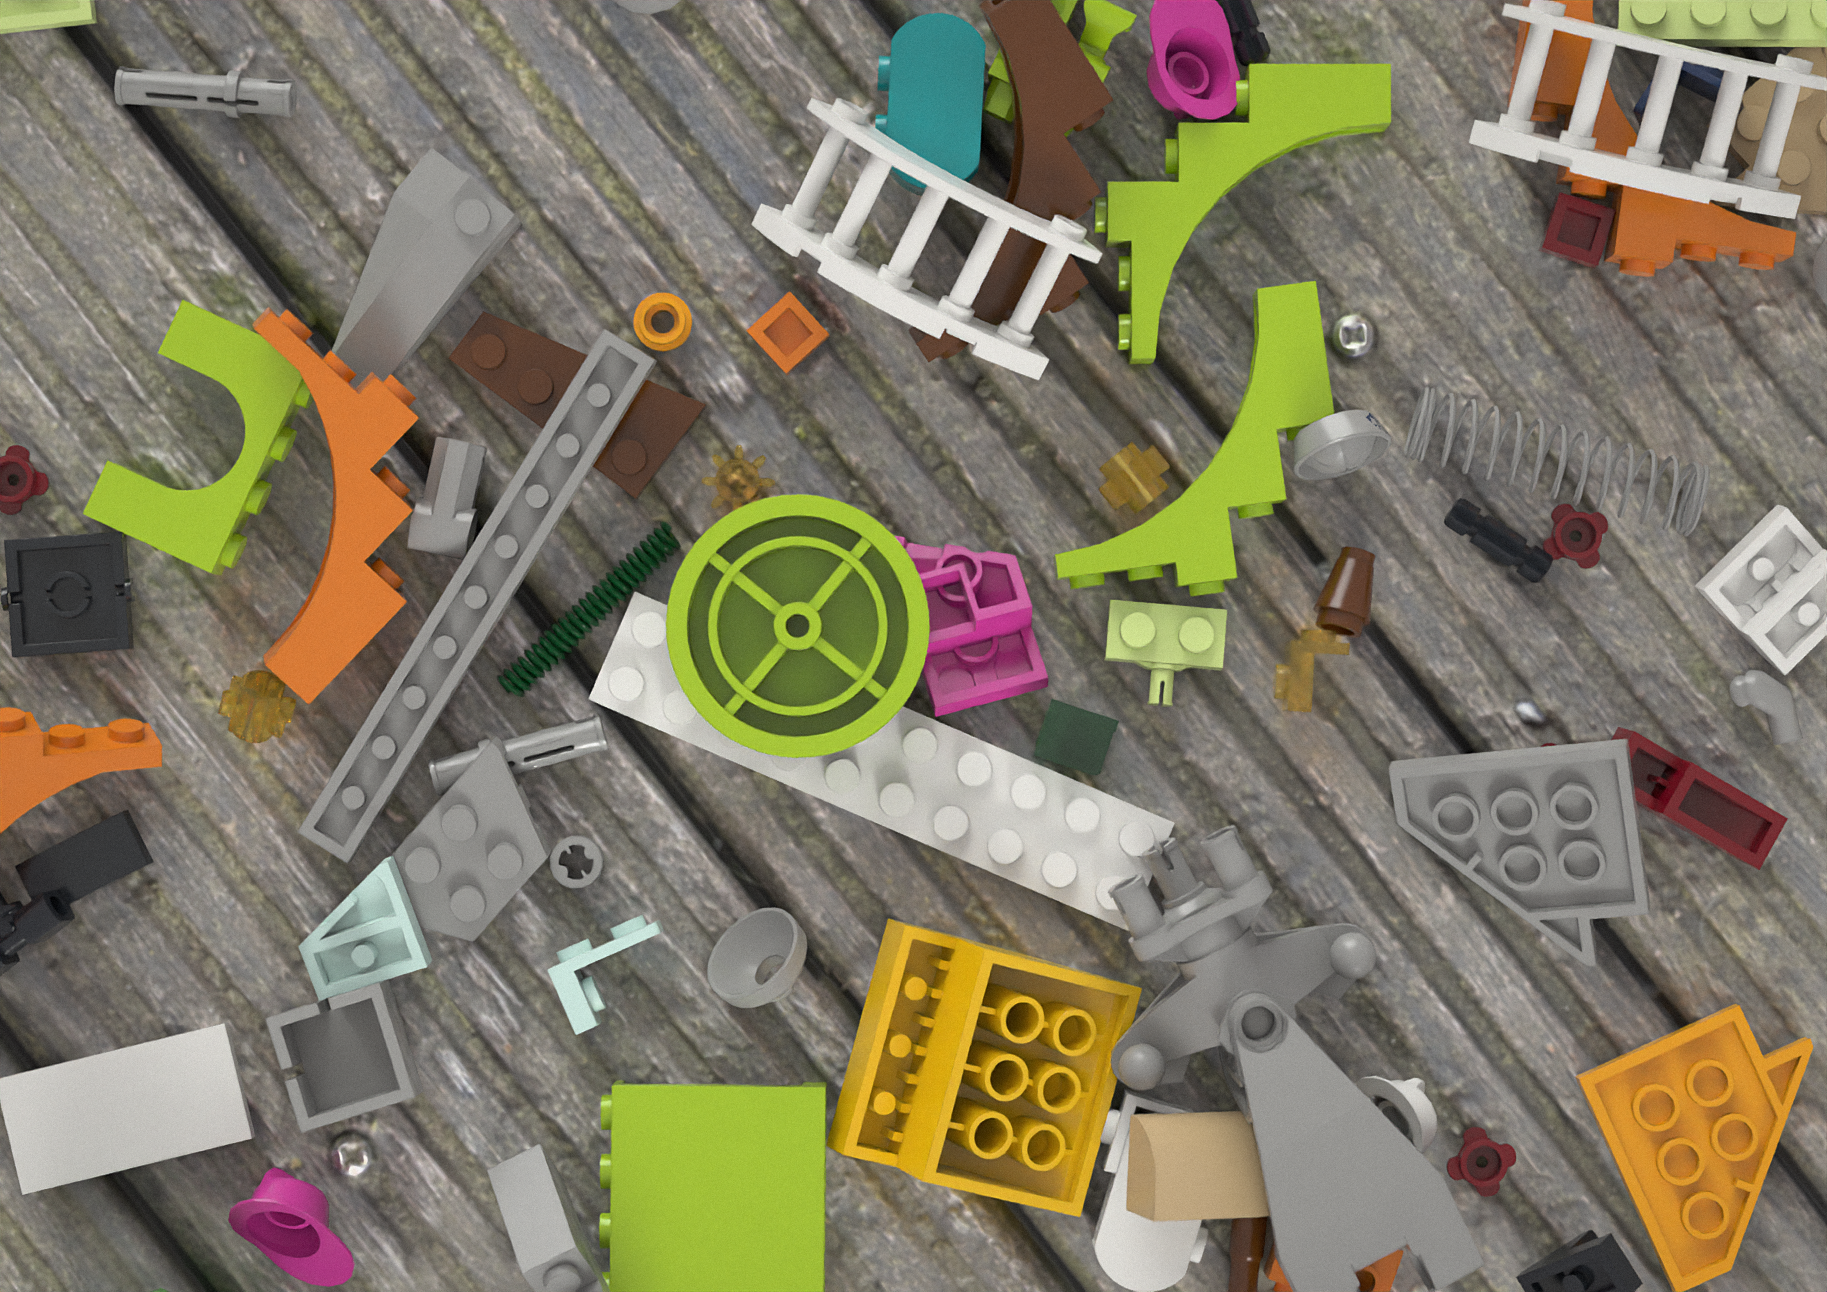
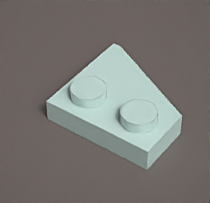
[298,856,432,1001]

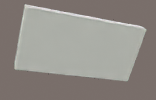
[0,1022,255,1195]

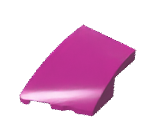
[894,536,1048,717]

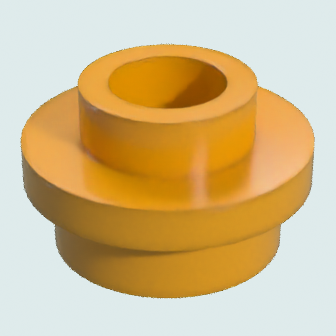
[633,292,692,352]

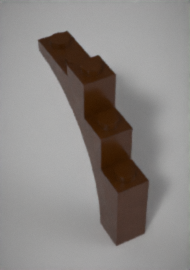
[908,0,1113,362]

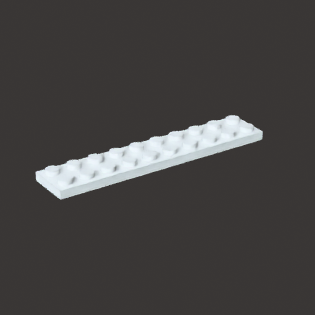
[589,592,1175,931]

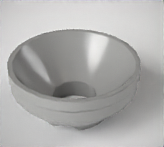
[707,907,807,1008]

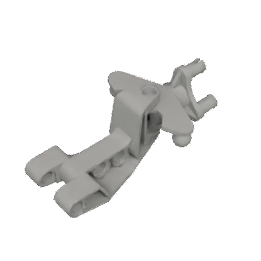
[1108,825,1484,1292]

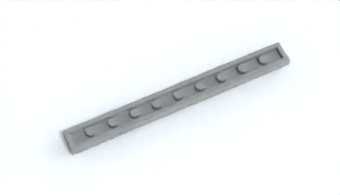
[298,329,657,863]

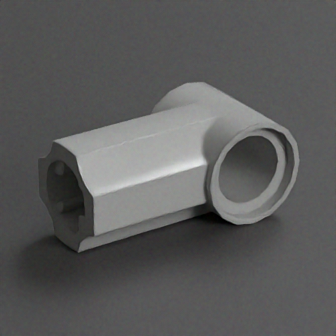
[408,437,487,560]

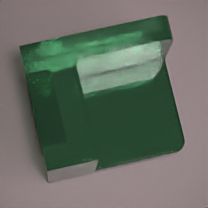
[1032,699,1119,775]

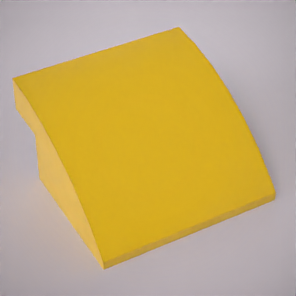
[826,918,1142,1217]

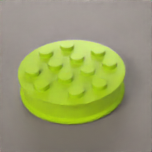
[666,494,930,758]

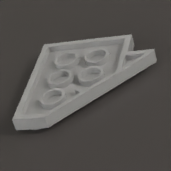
[1389,739,1650,967]

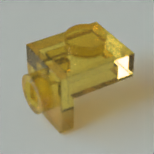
[1273,629,1350,713]

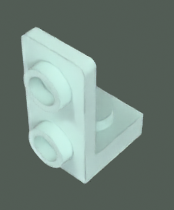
[547,915,664,1035]

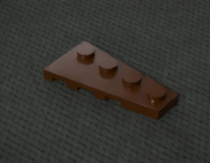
[448,311,707,499]

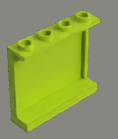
[599,1080,827,1292]

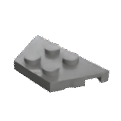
[390,736,551,941]

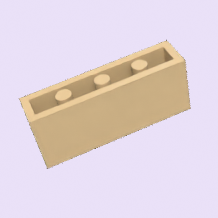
[1126,1111,1270,1222]

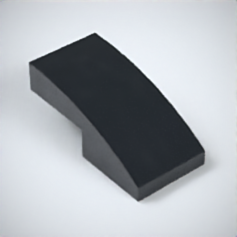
[15,810,154,905]

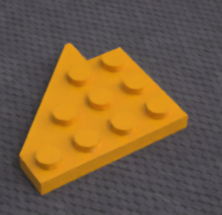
[1575,1004,1814,1292]

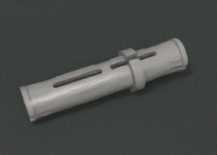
[114,66,297,118]
[428,713,609,797]

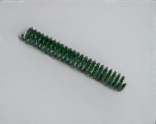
[497,521,681,697]

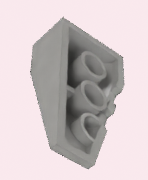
[332,148,522,388]

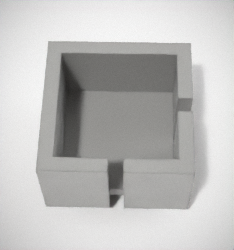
[266,979,424,1133]

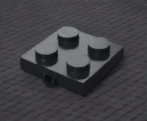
[1,531,135,658]

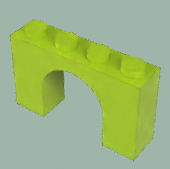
[83,299,314,576]

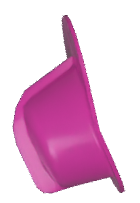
[1146,0,1240,120]
[228,1168,355,1287]

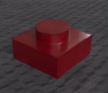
[1538,192,1616,268]

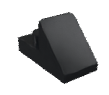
[1516,1230,1643,1292]

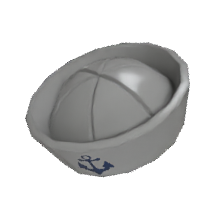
[1294,410,1392,480]

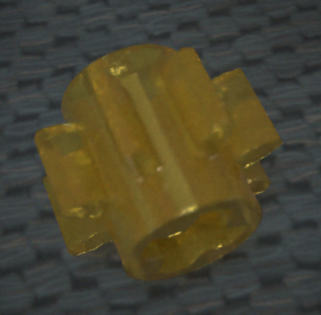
[1098,441,1170,515]
[701,445,776,511]
[218,670,296,743]

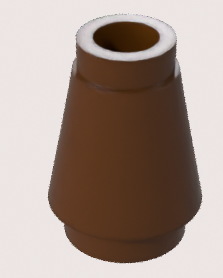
[1313,546,1376,638]

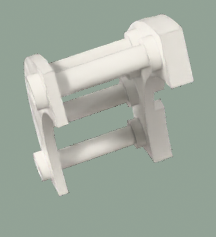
[1469,0,1827,219]
[751,98,1103,380]

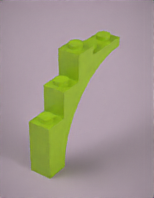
[1094,64,1391,364]
[1053,281,1334,597]

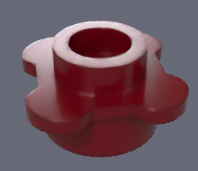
[0,445,49,515]
[1542,504,1608,569]
[1446,1127,1516,1197]

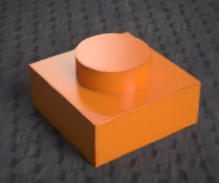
[746,291,830,376]

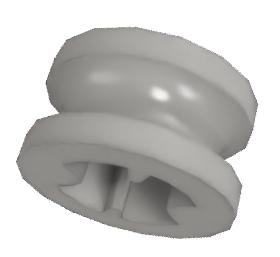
[550,836,604,888]

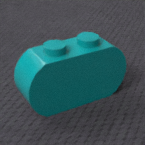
[875,13,986,196]

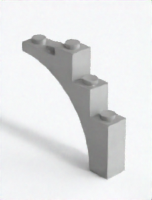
[487,1144,610,1292]

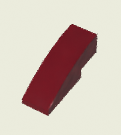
[1611,727,1788,870]

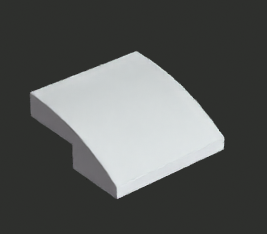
[1695,504,1827,675]

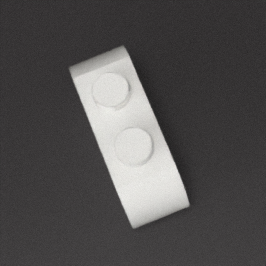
[1092,1112,1208,1292]

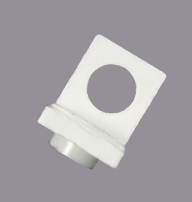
[1100,1089,1194,1174]

